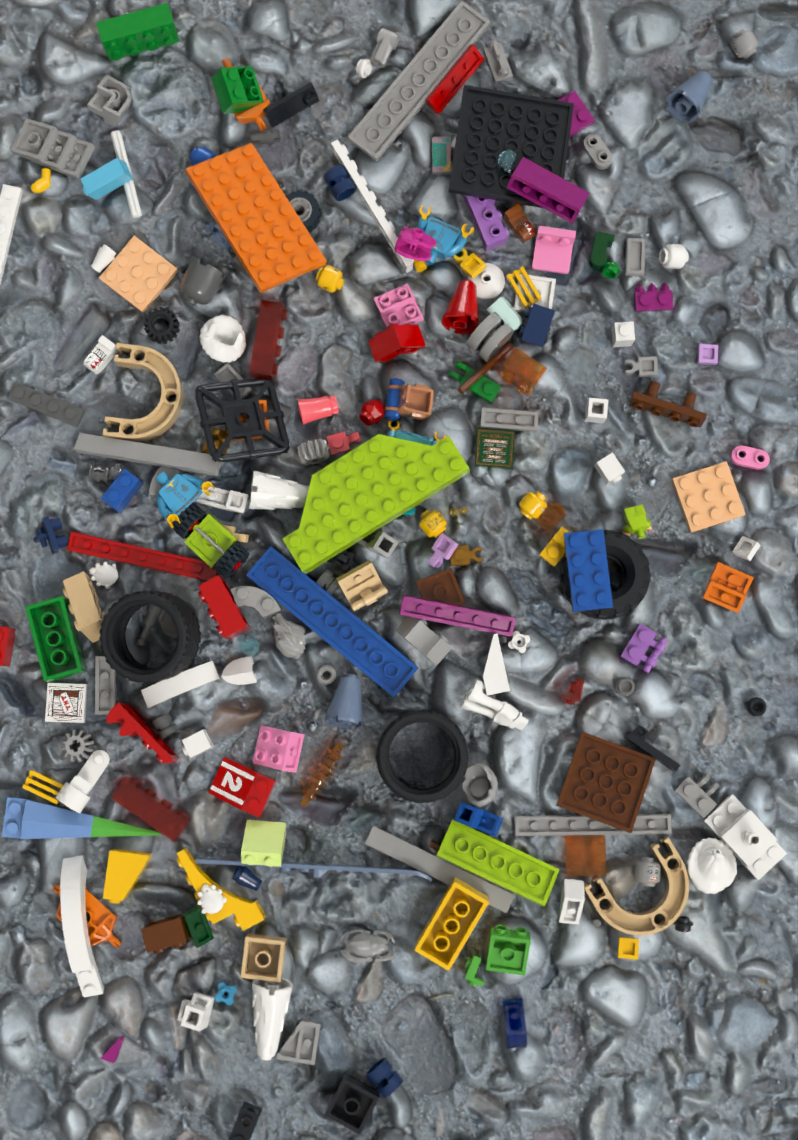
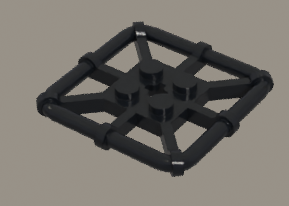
[195,378,290,462]

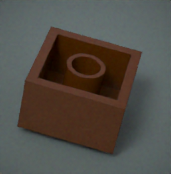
[141,913,190,954]

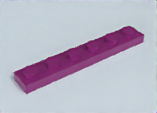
[399,595,516,637]

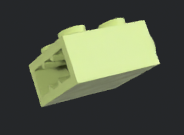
[241,820,286,867]

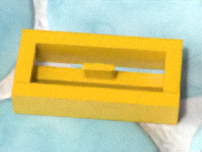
[506,266,542,309]
[22,770,64,804]

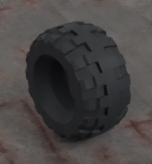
[559,530,651,620]

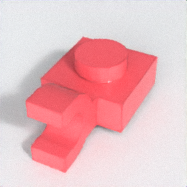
[327,432,362,456]

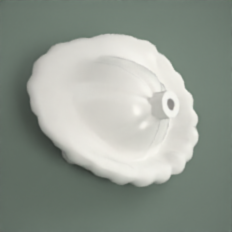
[200,314,246,363]
[687,837,737,894]

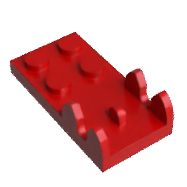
[106,702,180,764]

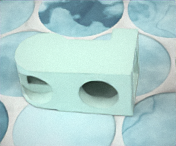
[487,297,523,330]

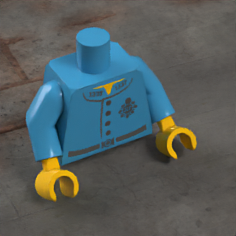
[417,204,474,265]
[155,471,215,528]

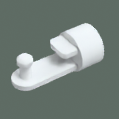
[55,750,110,813]

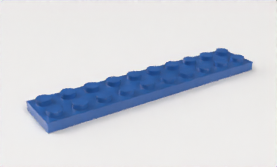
[246,546,418,698]

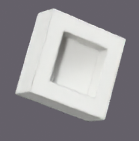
[732,536,761,561]

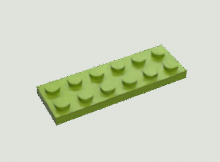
[436,819,560,907]

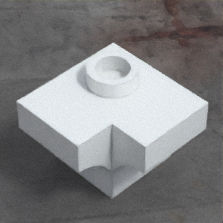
[177,992,215,1031]

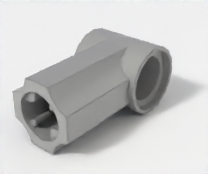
[370,28,400,68]

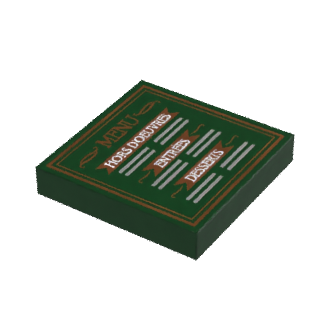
[474,428,515,469]

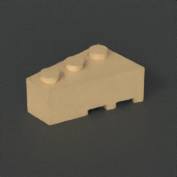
[63,571,105,643]

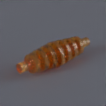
[300,742,344,807]

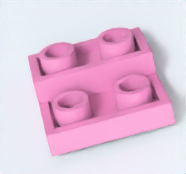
[374,283,424,328]

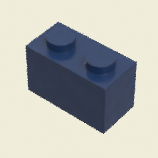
[519,304,555,348]

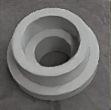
[317,665,336,685]

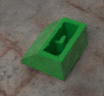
[211,66,264,114]

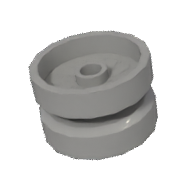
[467,313,514,362]

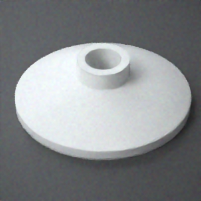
[468,263,505,300]

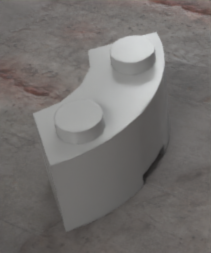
[231,586,283,619]
[395,616,452,666]

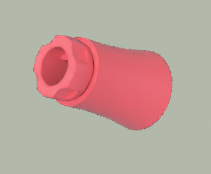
[297,395,339,425]

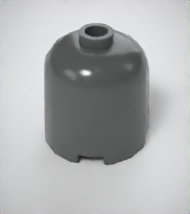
[180,257,226,306]

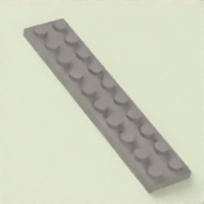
[348,1,491,162]

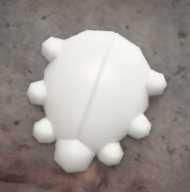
[89,561,118,589]
[197,884,227,914]

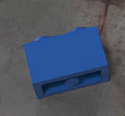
[101,468,143,513]

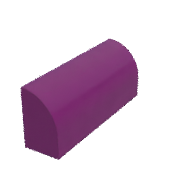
[506,157,590,224]

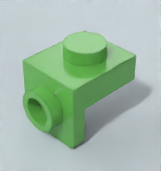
[464,953,485,987]

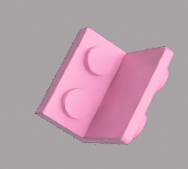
[532,226,576,274]
[253,725,305,773]

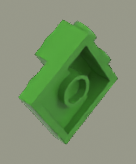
[486,925,531,975]

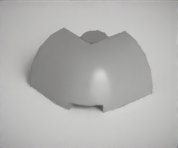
[87,75,131,125]

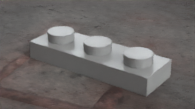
[480,408,539,432]
[95,656,116,715]

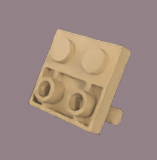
[336,560,388,611]

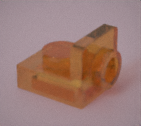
[534,501,567,533]

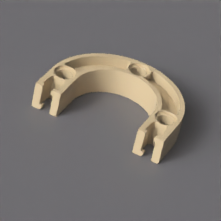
[103,343,184,442]
[584,836,689,936]

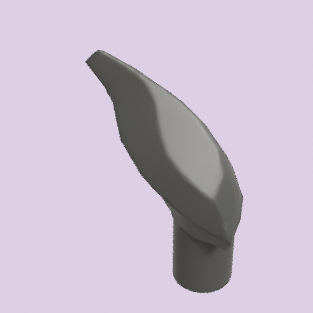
[583,891,601,927]

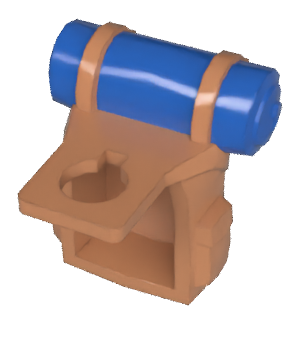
[385,378,434,421]

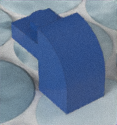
[454,802,503,837]

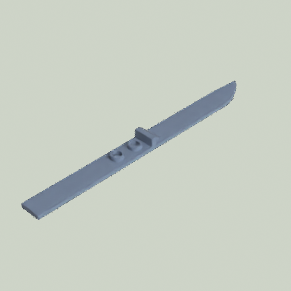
[196,857,432,882]

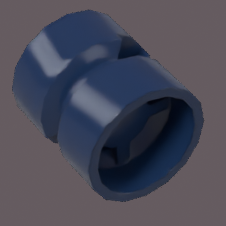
[323,165,357,201]
[365,1057,403,1098]

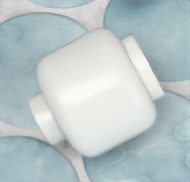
[659,244,689,269]

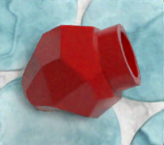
[359,399,385,426]

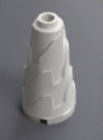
[249,471,309,510]
[252,978,293,1060]

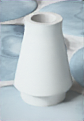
[91,244,116,273]

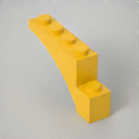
[176,848,266,931]

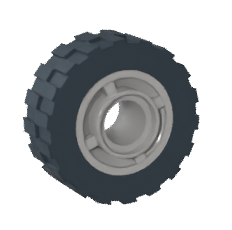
[286,190,321,233]

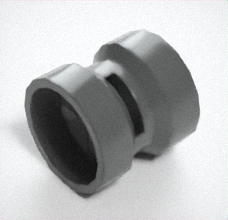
[316,569,340,595]
[152,713,178,739]

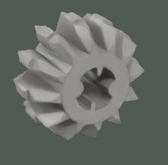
[297,439,330,466]
[60,729,94,762]

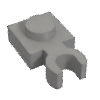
[624,356,658,377]

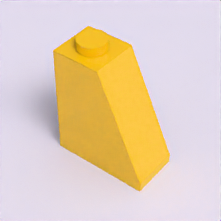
[103,849,152,904]

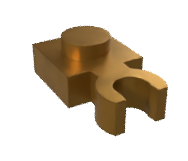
[450,545,483,566]

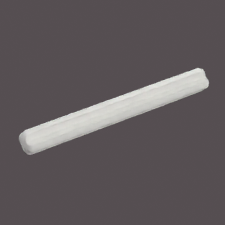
[111,130,142,218]

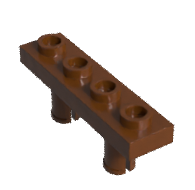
[628,381,707,428]

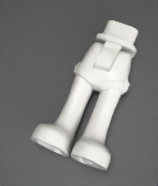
[459,679,529,731]

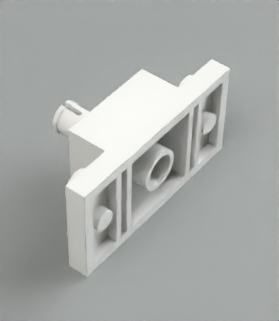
[703,794,787,880]

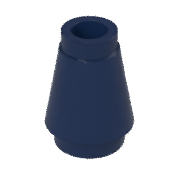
[232,865,262,891]

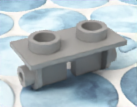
[484,40,513,82]

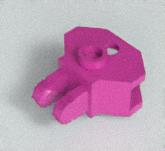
[394,226,437,261]

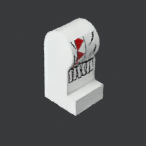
[84,335,119,374]

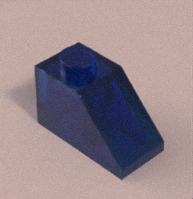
[503,998,527,1048]

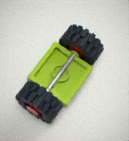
[172,503,250,579]

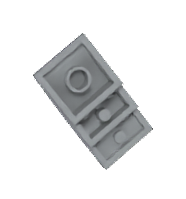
[10,118,95,179]

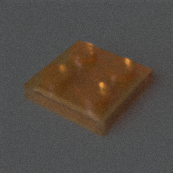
[565,835,606,876]

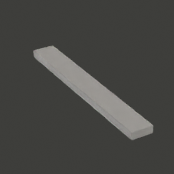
[74,433,222,476]
[514,814,672,836]
[365,825,515,913]

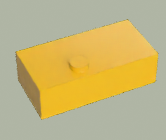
[414,877,489,971]

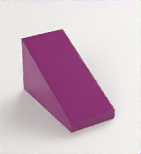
[100,1035,125,1063]

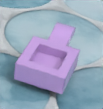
[428,533,459,569]

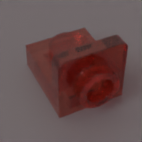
[559,678,584,705]

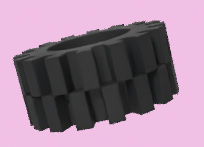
[144,307,180,344]

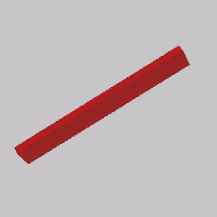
[66,532,218,581]

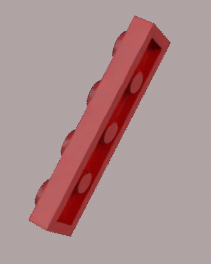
[425,45,484,114]

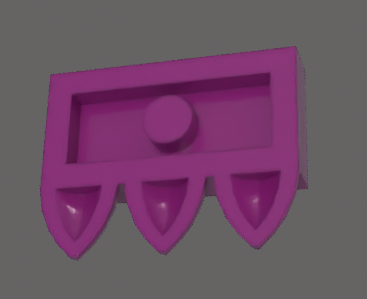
[634,282,674,312]

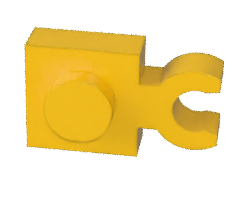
[453,248,486,279]

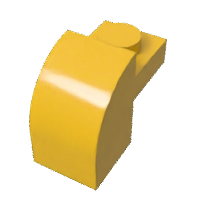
[539,526,570,567]

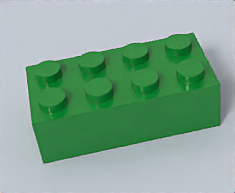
[96,3,180,61]
[25,596,88,682]

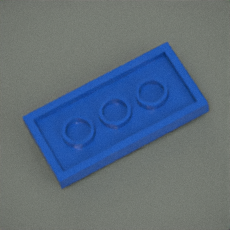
[563,529,613,612]

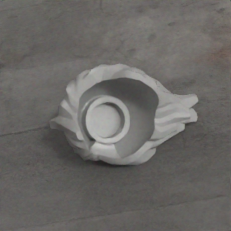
[272,613,306,659]

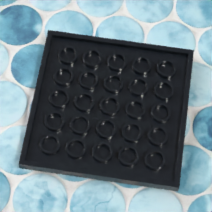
[448,85,574,208]

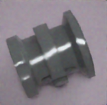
[88,463,111,483]

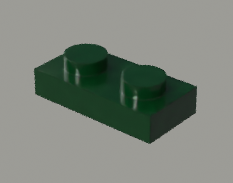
[182,905,214,948]

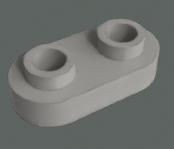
[583,134,612,170]

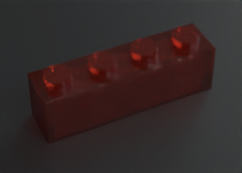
[249,300,288,381]
[110,777,191,842]

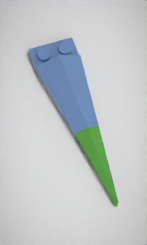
[2,797,161,839]

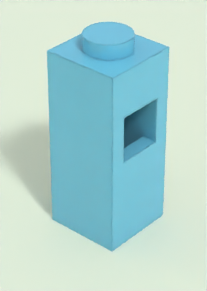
[81,157,133,200]

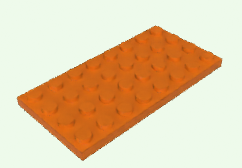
[186,143,327,293]

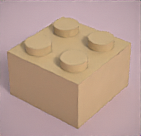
[241,933,287,982]

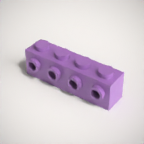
[462,195,509,252]

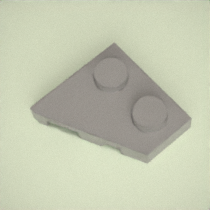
[276,1020,321,1065]

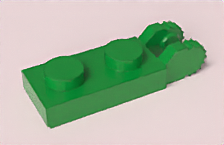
[448,361,502,404]

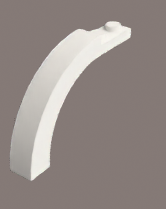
[60,855,104,997]

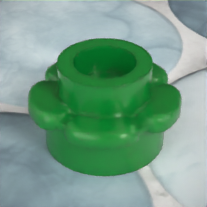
[602,261,620,279]

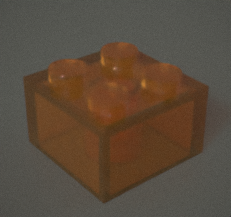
[500,347,547,396]

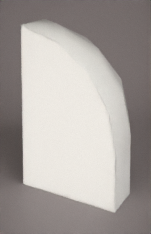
[222,656,257,685]

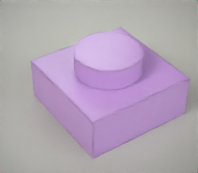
[697,344,718,365]

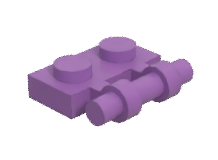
[620,623,668,673]

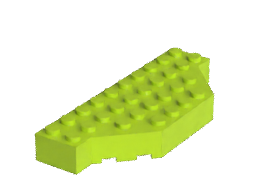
[283,434,470,574]

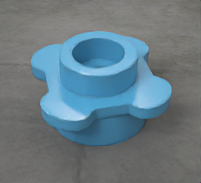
[215,982,237,1005]

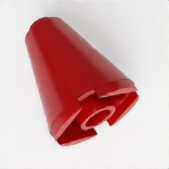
[441,280,479,335]

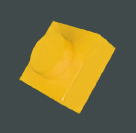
[617,936,639,960]

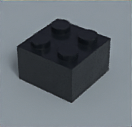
[325,1072,380,1135]

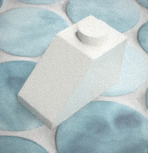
[559,879,585,925]

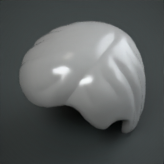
[461,763,498,807]

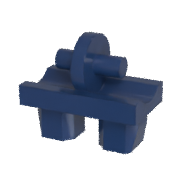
[33,516,68,554]

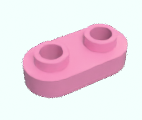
[730,446,770,470]

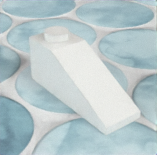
[481,634,510,696]

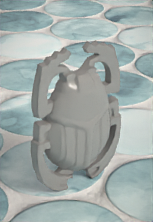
[340,930,396,963]

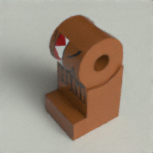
[503,204,537,243]

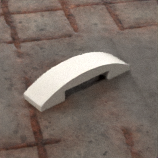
[194,487,249,513]
[141,661,220,708]

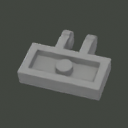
[674,774,719,818]

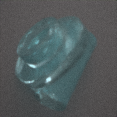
[498,150,517,173]

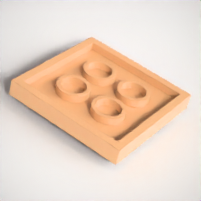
[99,236,178,313]
[672,461,746,533]

